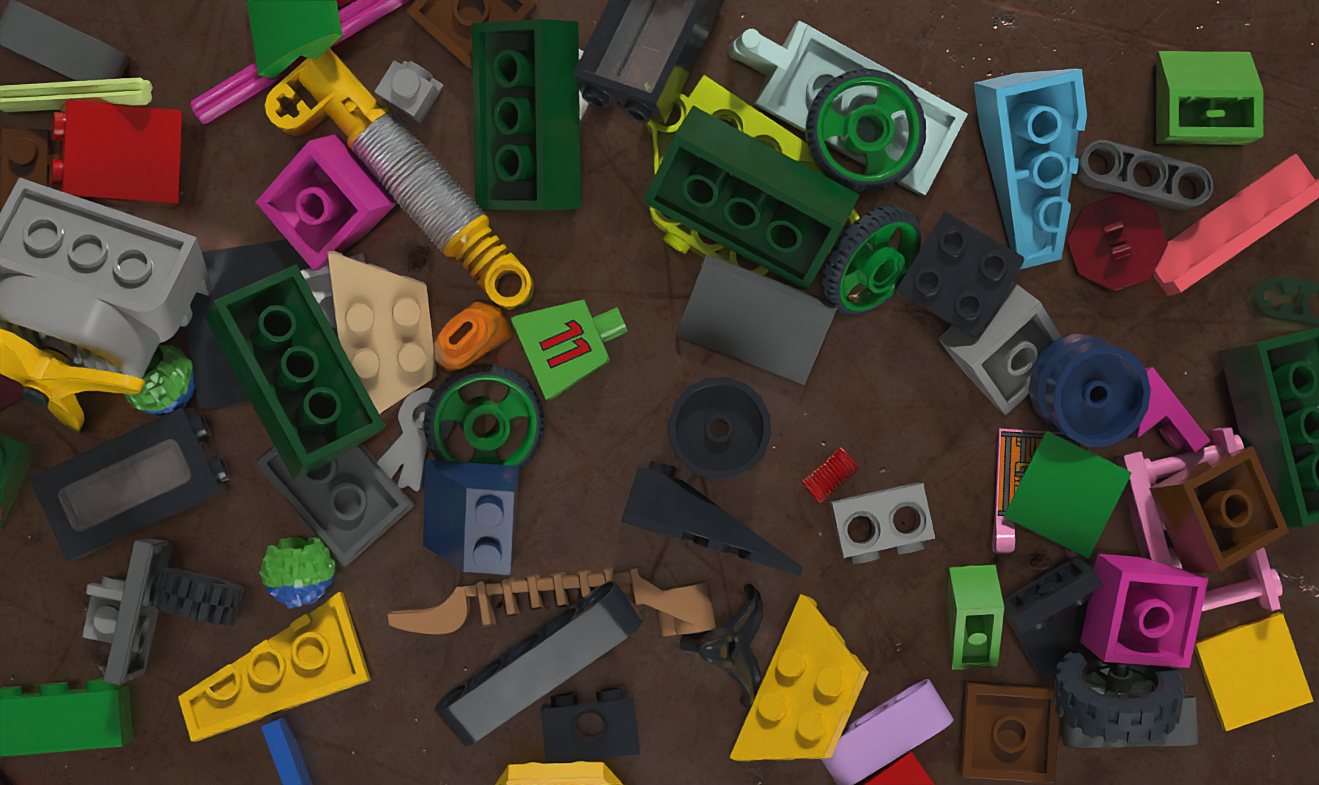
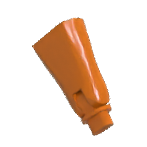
[433,299,514,375]

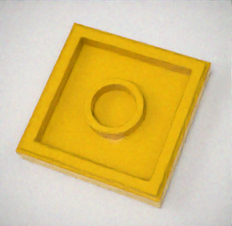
[1194,612,1313,731]

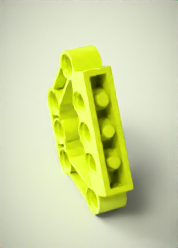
[645,75,860,276]

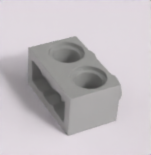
[828,483,935,564]

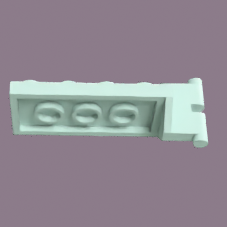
[727,21,968,196]

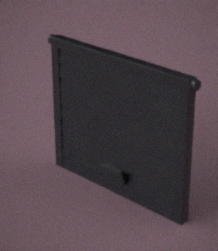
[186,239,311,411]

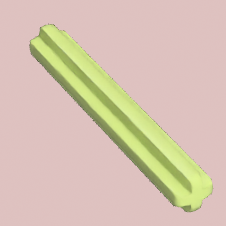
[0,77,153,112]

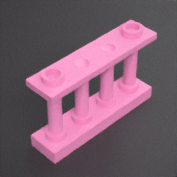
[1114,428,1283,612]

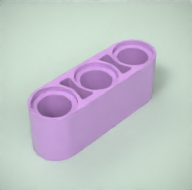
[821,679,954,785]

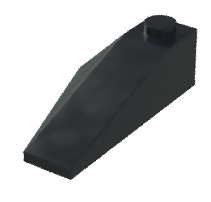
[621,460,803,576]

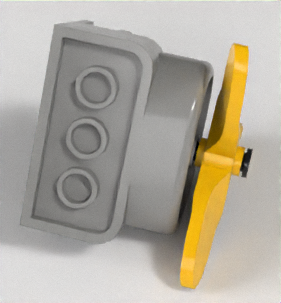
[0,177,213,433]

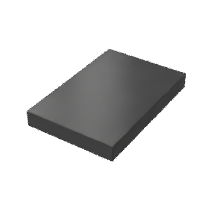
[676,254,837,385]
[254,443,415,567]
[103,537,174,685]

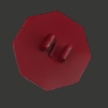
[1067,194,1168,292]

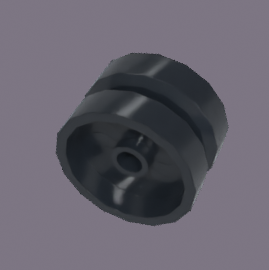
[668,377,771,480]

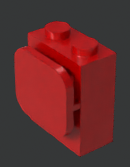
[49,100,182,209]

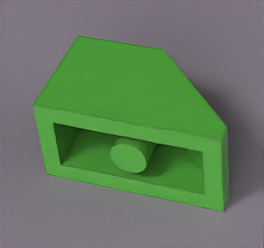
[947,565,1004,670]

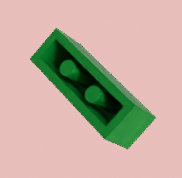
[0,679,134,757]

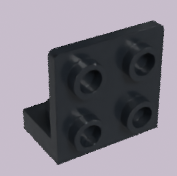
[896,211,1024,338]
[1003,556,1103,680]

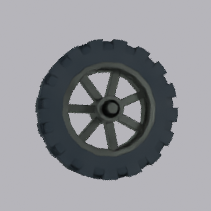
[1053,646,1185,744]

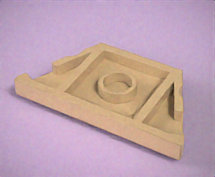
[327,251,437,414]

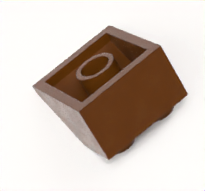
[1149,446,1289,573]

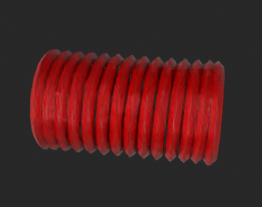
[801,447,859,503]

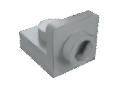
[82,576,126,643]

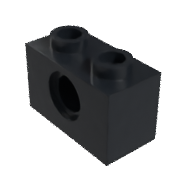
[540,687,640,764]

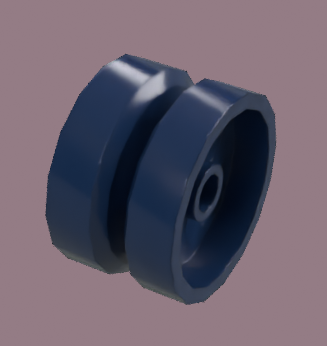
[1029,334,1151,447]

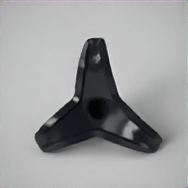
[680,584,763,707]

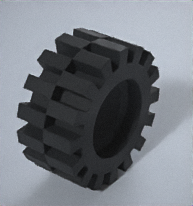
[151,567,244,626]

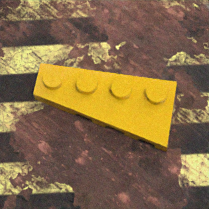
[178,592,371,742]

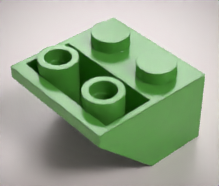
[1156,51,1263,145]

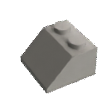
[938,281,1062,416]

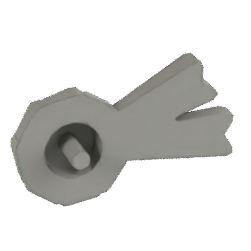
[377,388,455,492]

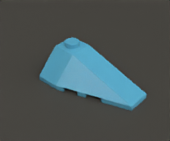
[974,68,1087,270]

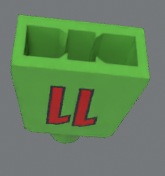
[511,300,628,400]

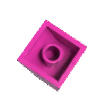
[255,134,397,271]
[1080,554,1209,668]

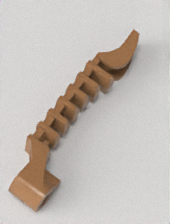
[387,566,716,637]

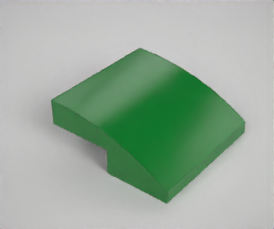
[246,0,343,79]
[1003,431,1132,560]

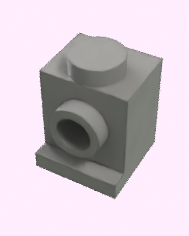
[374,60,444,124]

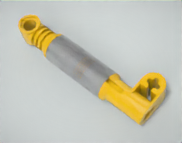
[265,48,535,310]

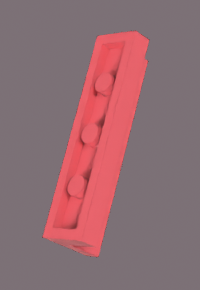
[1153,154,1319,296]

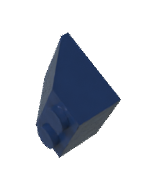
[423,459,519,575]

